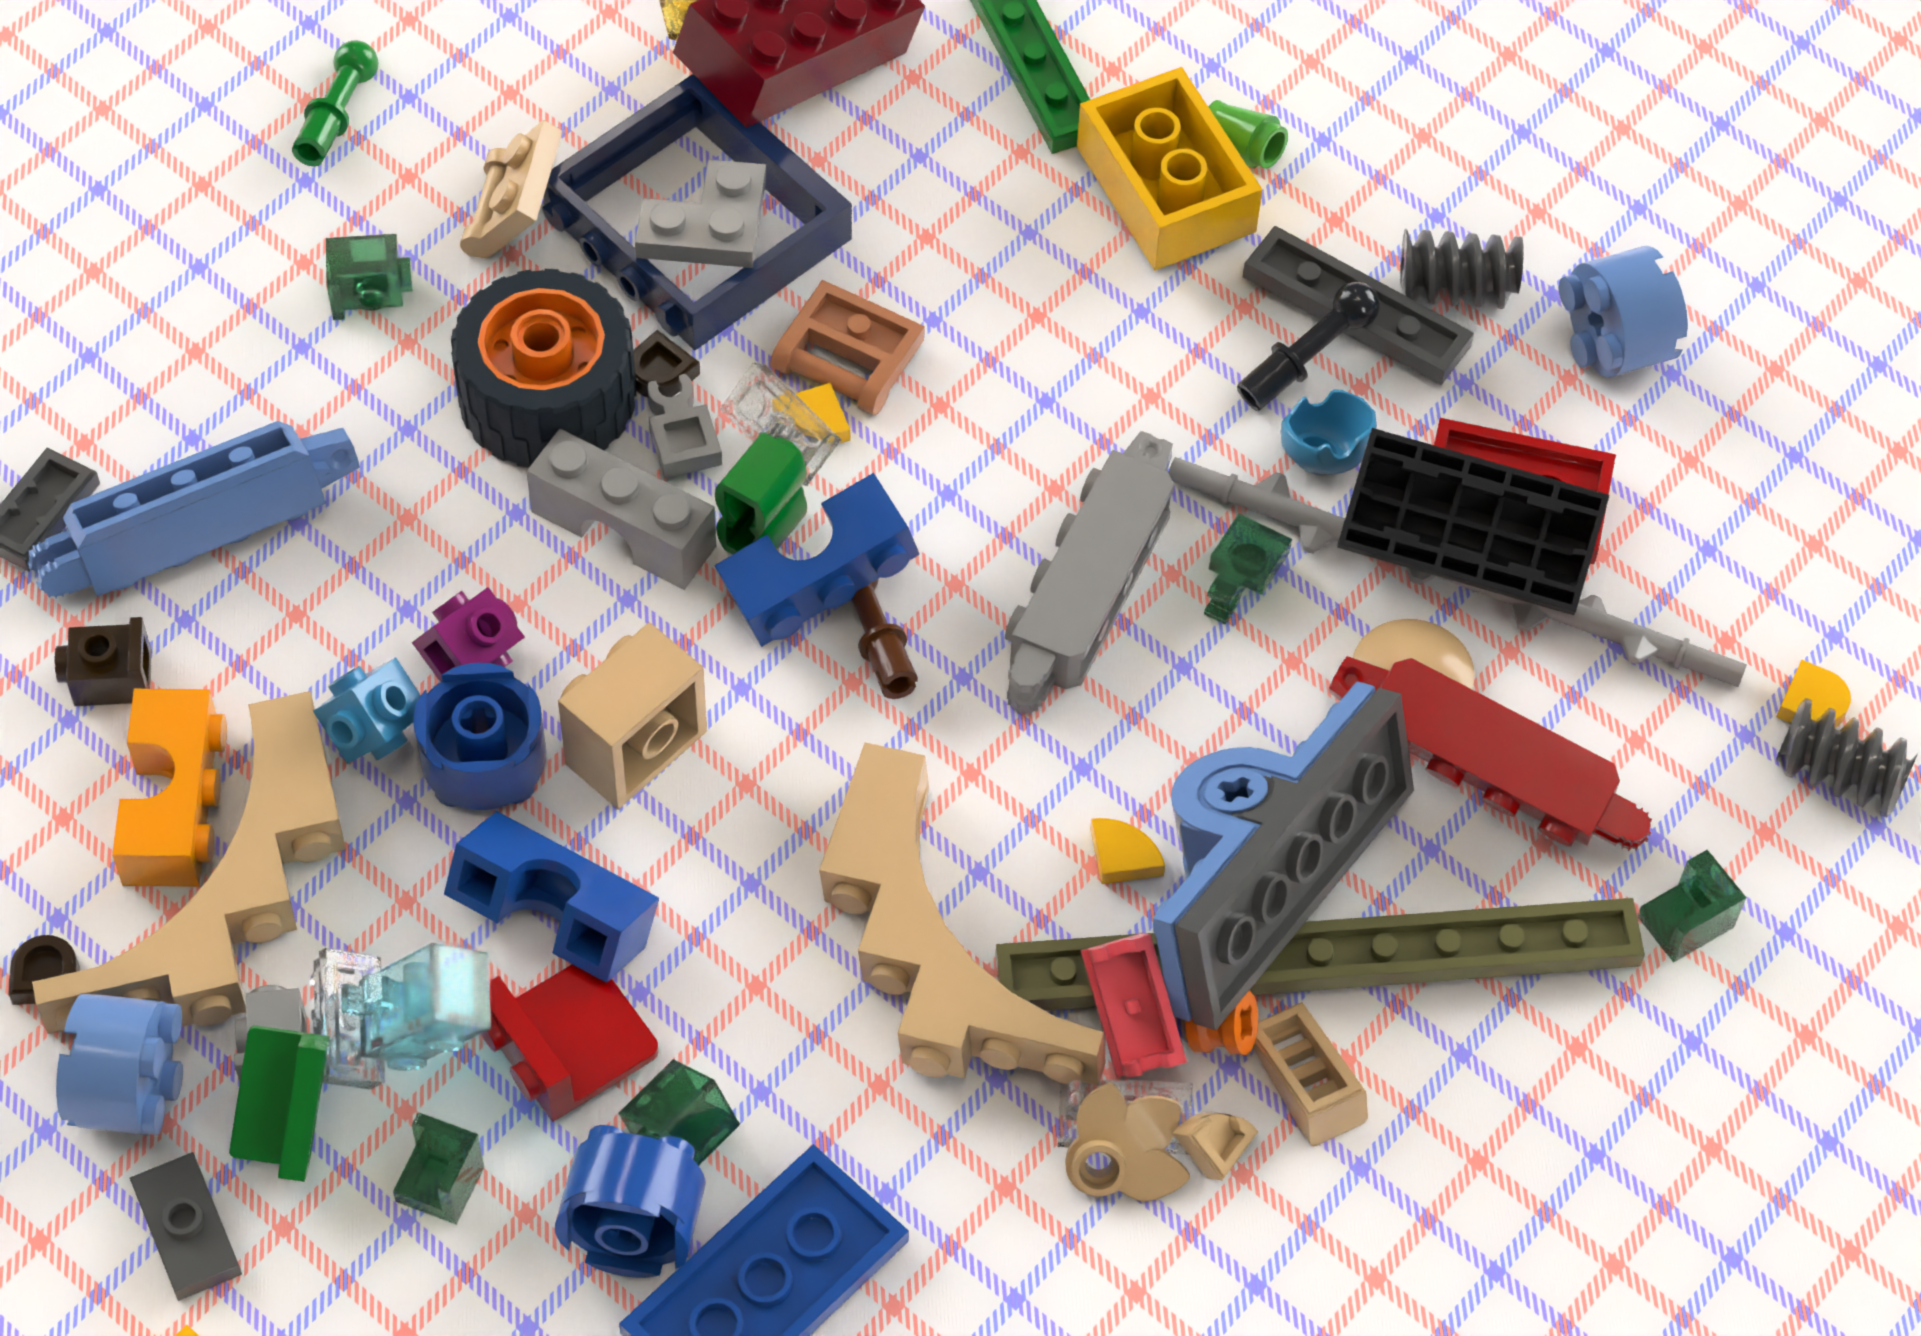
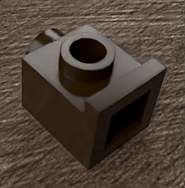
[54,617,152,707]

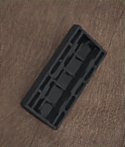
[1337,428,1610,615]

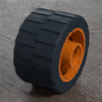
[451,268,637,468]

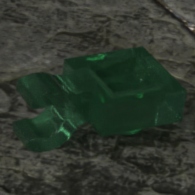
[1204,513,1292,624]

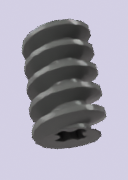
[1400,229,1524,309]
[1775,698,1918,818]

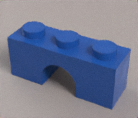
[714,472,920,647]
[444,811,660,983]

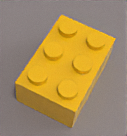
[1077,67,1263,271]

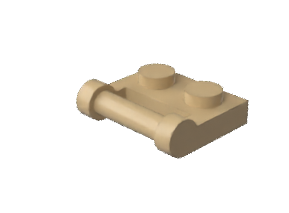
[460,120,563,259]

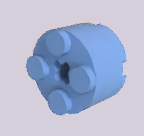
[1558,245,1688,378]
[56,993,183,1135]

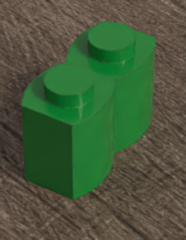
[715,432,807,555]

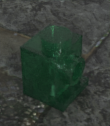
[326,234,414,320]

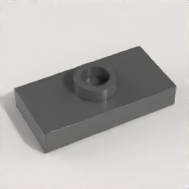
[0,447,100,572]
[130,1152,242,1301]

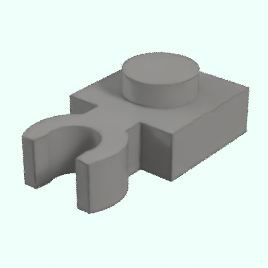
[648,374,722,479]

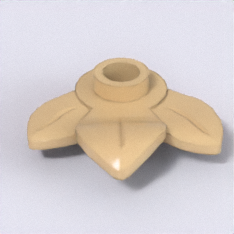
[1065,1082,1190,1202]

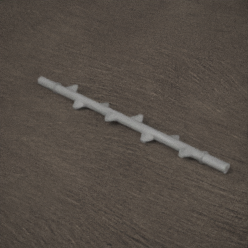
[1168,457,1747,687]

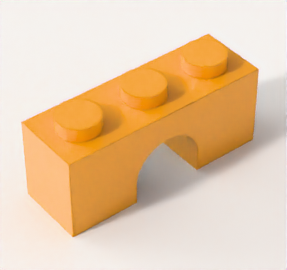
[112,688,227,887]

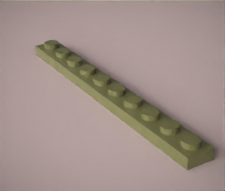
[995,898,1645,1011]

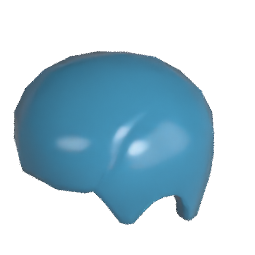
[1280,389,1377,475]

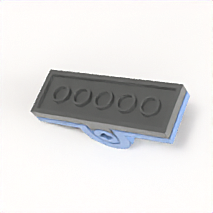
[1152,681,1414,1031]

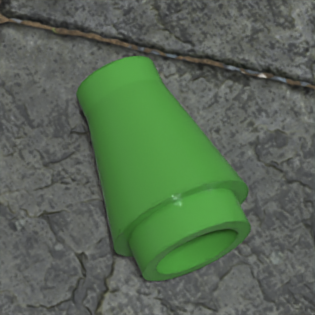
[1208,100,1288,169]

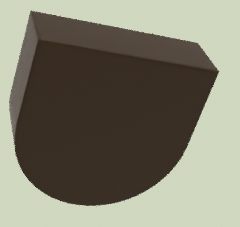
[633,330,700,398]
[8,935,80,1005]

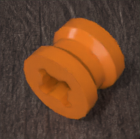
[1185,990,1258,1055]

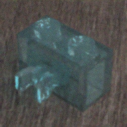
[341,943,491,1071]

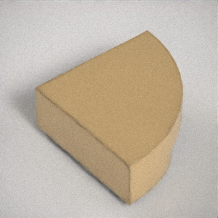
[1172,1112,1259,1181]

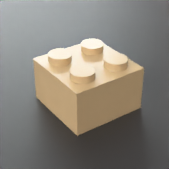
[558,622,707,810]

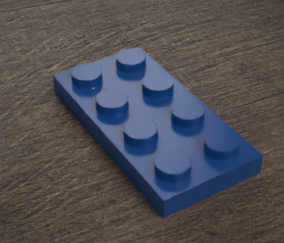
[619,1144,909,1336]

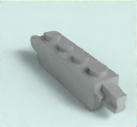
[1005,431,1174,714]

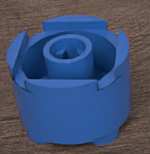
[413,663,547,810]
[554,1125,706,1278]

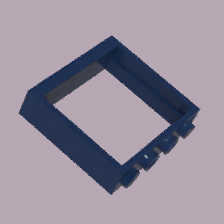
[542,74,852,350]

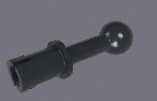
[1237,282,1380,411]

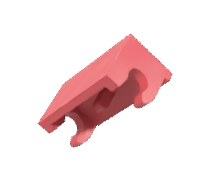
[1080,933,1187,1078]

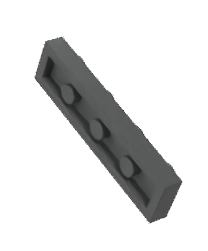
[1242,226,1474,386]

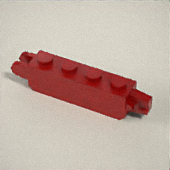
[1329,656,1652,851]

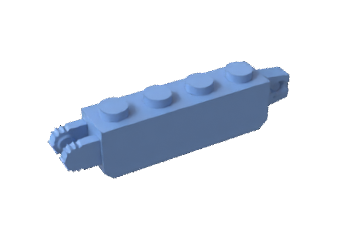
[27,421,360,598]

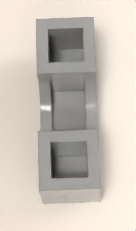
[526,429,717,590]

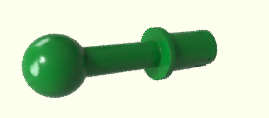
[292,40,378,167]

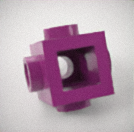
[411,587,525,682]

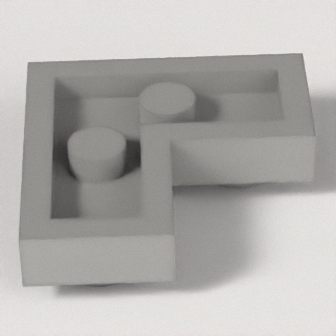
[635,159,766,268]

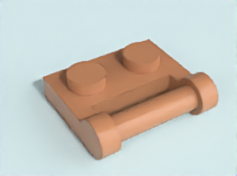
[770,280,925,415]

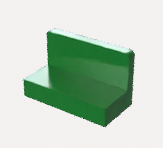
[229,1025,330,1182]

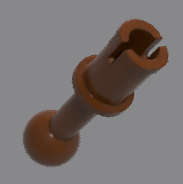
[851,579,918,699]

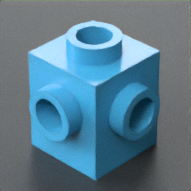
[313,657,421,764]

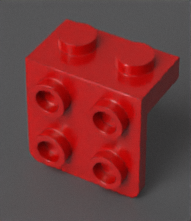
[474,964,659,1122]

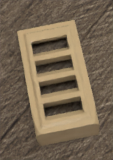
[1253,1002,1368,1146]

